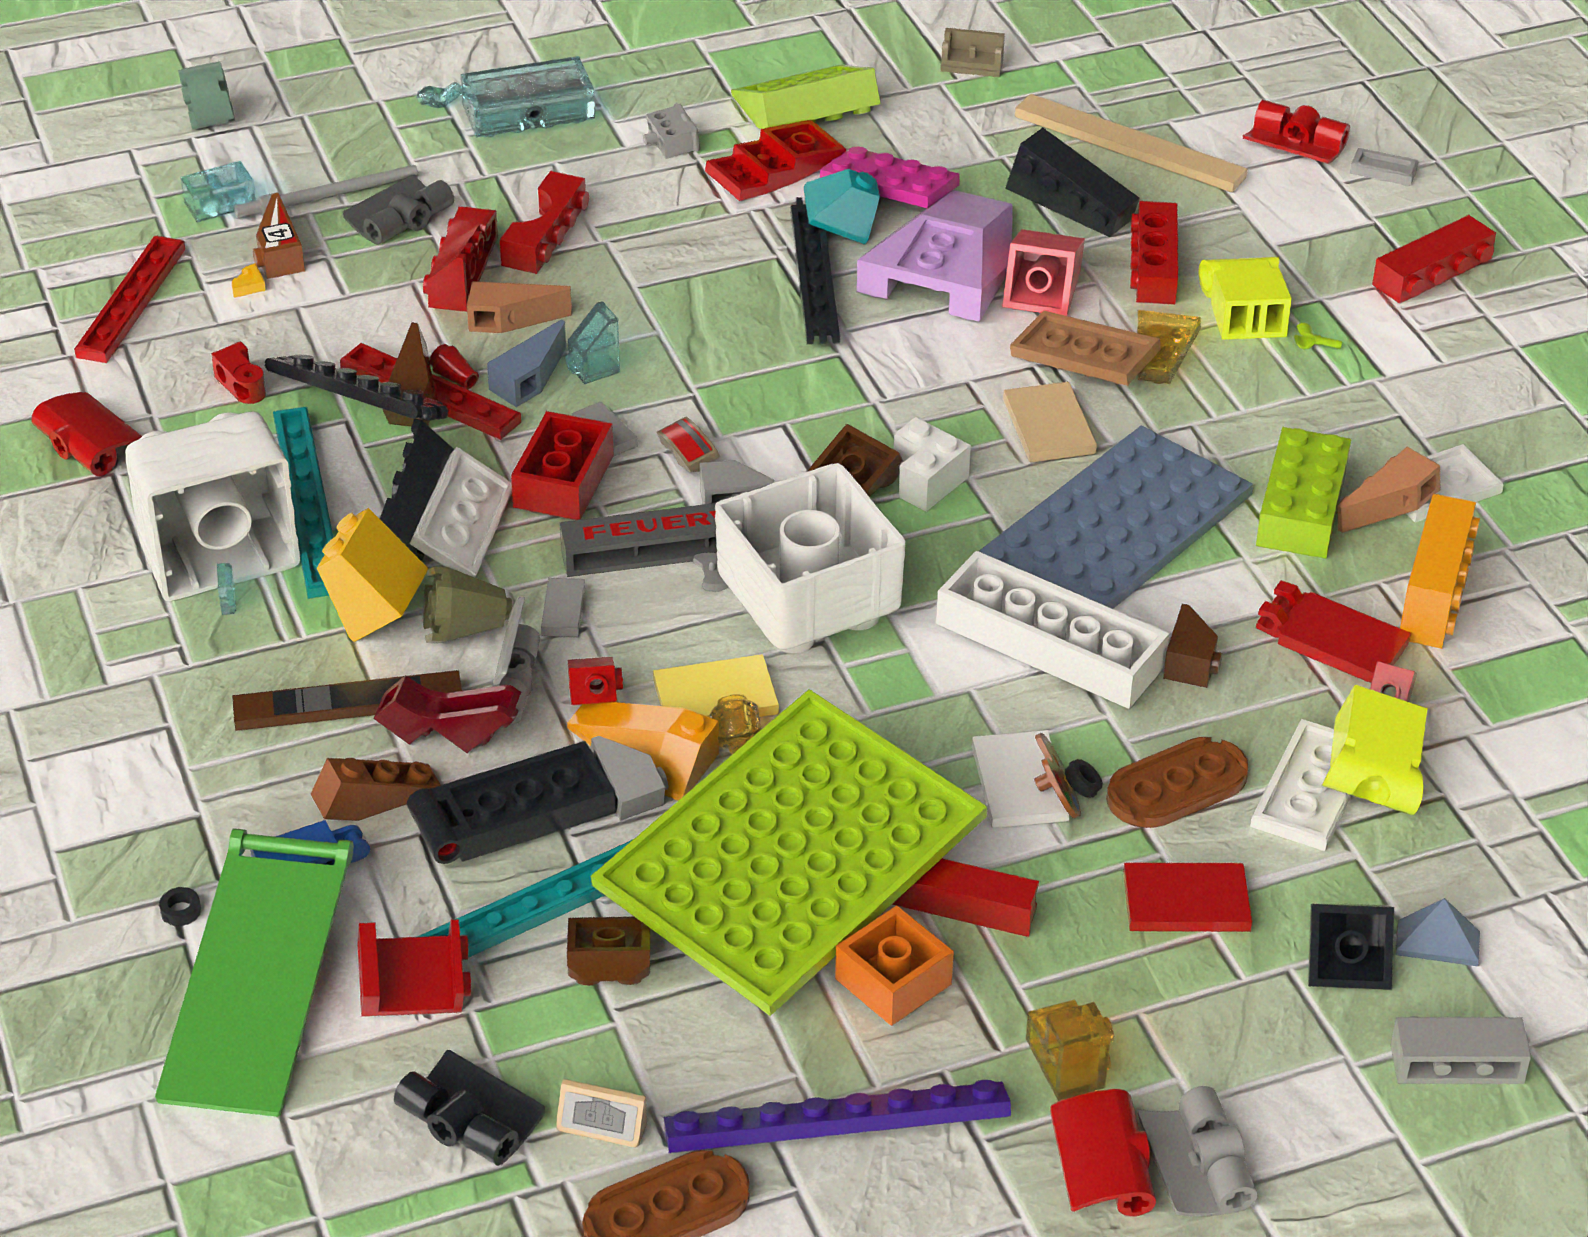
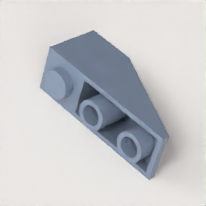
[487,319,566,407]

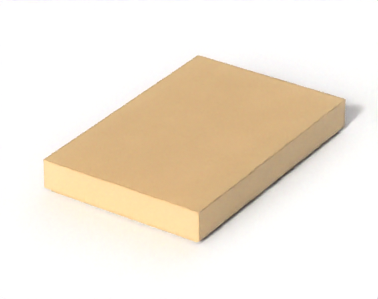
[1003,382,1097,462]

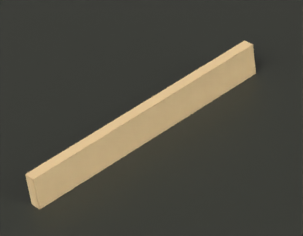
[1015,94,1247,193]

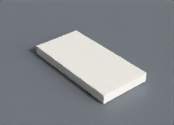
[410,447,512,578]
[1250,719,1351,851]

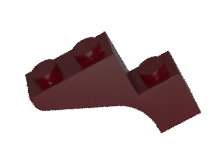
[373,675,521,753]

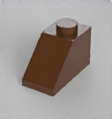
[1163,604,1223,688]

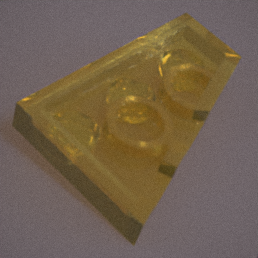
[1137,310,1201,384]

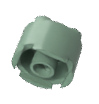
[178,61,235,130]

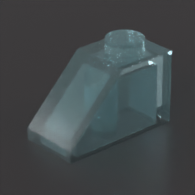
[565,301,620,385]

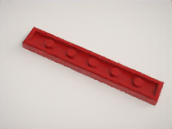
[74,236,185,363]
[340,343,521,440]

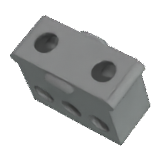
[643,103,700,159]

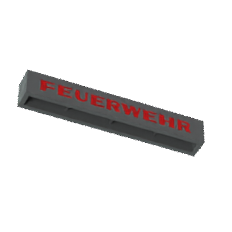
[559,503,717,577]

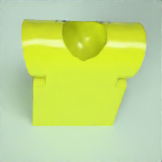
[1198,257,1291,340]
[1321,684,1427,815]

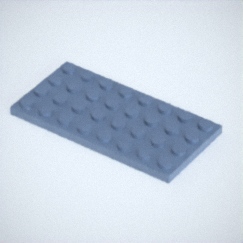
[979,425,1254,609]

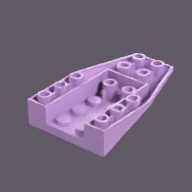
[857,190,1012,322]

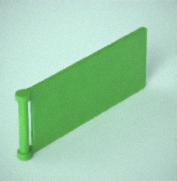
[155,828,354,1117]

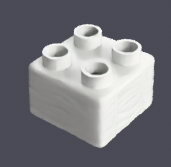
[125,412,300,601]
[715,463,906,653]

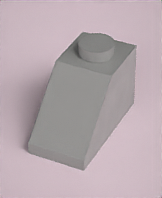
[700,460,775,505]
[591,736,668,821]

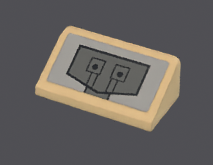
[556,1079,647,1147]

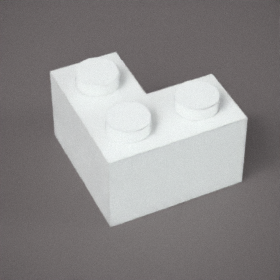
[893,417,971,512]

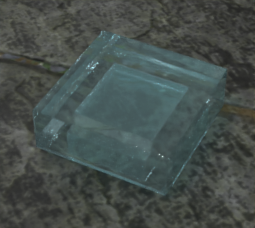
[217,563,236,615]

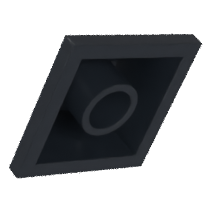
[1308,904,1394,990]

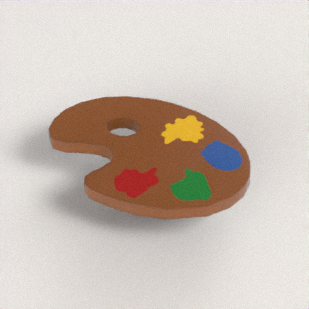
[1034,733,1081,819]

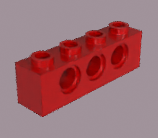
[1130,201,1178,305]

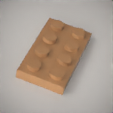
[1010,311,1161,386]

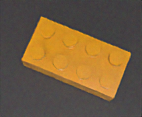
[1400,493,1480,649]

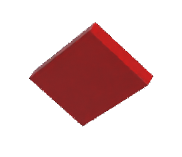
[1123,863,1252,932]

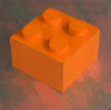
[835,905,954,1026]

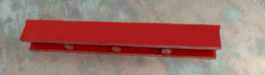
[892,858,1039,937]

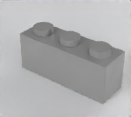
[1390,1016,1531,1084]

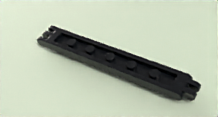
[790,197,840,345]
[265,355,448,421]

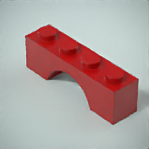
[500,171,589,274]

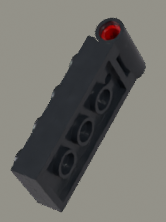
[407,741,616,864]

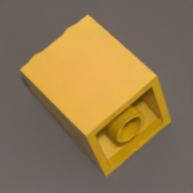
[317,508,428,642]

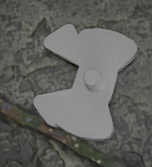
[693,553,728,592]

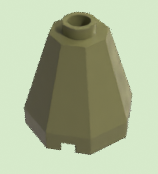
[423,567,512,643]

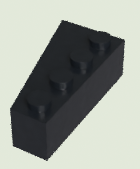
[1005,128,1140,237]

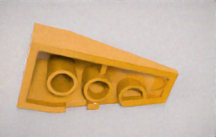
[567,702,719,801]

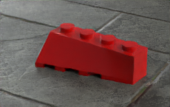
[423,206,498,312]

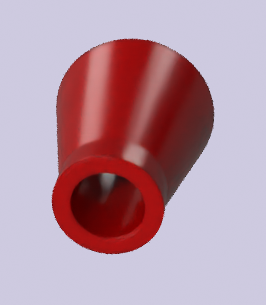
[429,344,479,389]

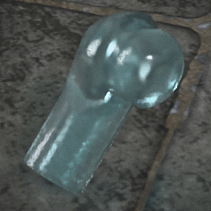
[417,82,463,108]

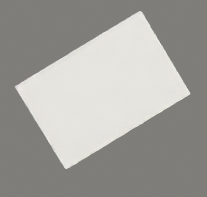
[1406,444,1504,523]
[972,730,1069,828]

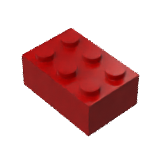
[511,411,614,520]

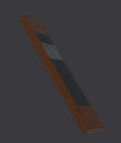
[232,670,462,731]

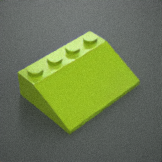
[731,65,880,129]

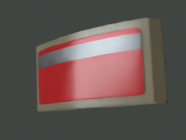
[657,417,720,473]

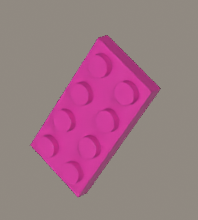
[820,146,960,208]

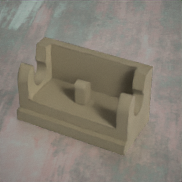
[941,28,1005,77]

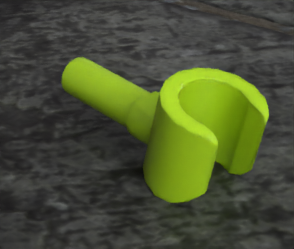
[1294,323,1342,349]

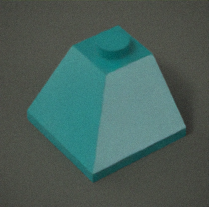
[803,169,880,245]

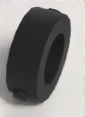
[1065,759,1103,798]
[159,887,201,926]

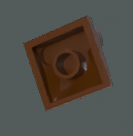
[807,424,903,497]
[567,917,650,986]

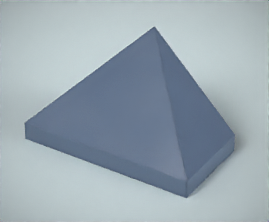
[1396,898,1480,967]

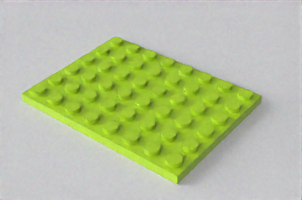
[591,689,987,1016]

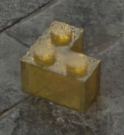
[1026,999,1114,1101]

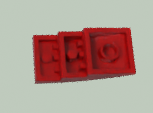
[705,120,846,201]

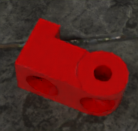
[211,341,266,404]

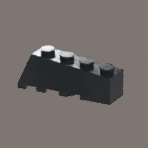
[380,419,454,561]

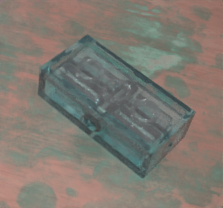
[460,56,595,138]

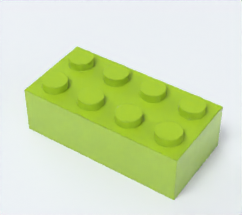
[1256,427,1352,559]

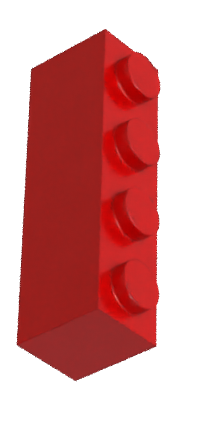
[1372,215,1496,304]

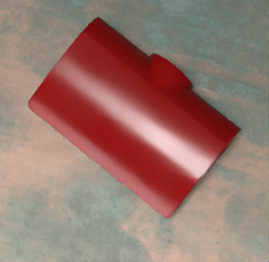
[1243,100,1350,163]
[31,392,142,476]
[1050,1089,1156,1217]

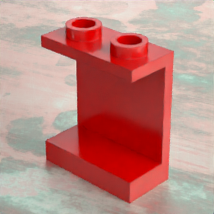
[357,919,471,1017]

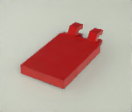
[1256,580,1411,683]

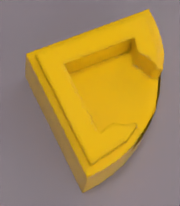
[232,263,266,298]

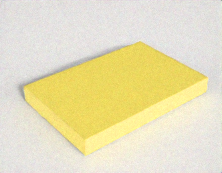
[653,654,779,723]

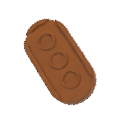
[1106,737,1248,828]
[583,1150,750,1237]

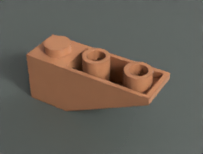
[467,281,572,333]
[1337,447,1440,533]

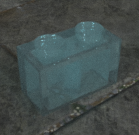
[180,161,256,222]

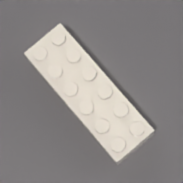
[936,551,1169,709]

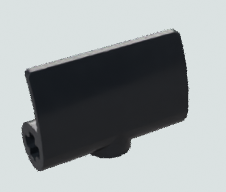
[393,1050,545,1166]

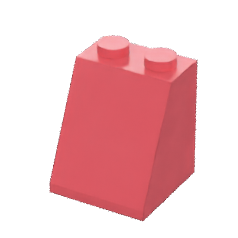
[1002,229,1085,316]

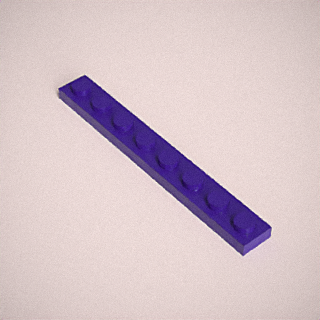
[664,1080,1011,1153]

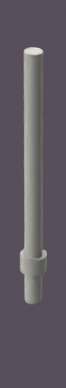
[234,165,418,218]

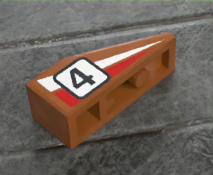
[253,192,305,279]

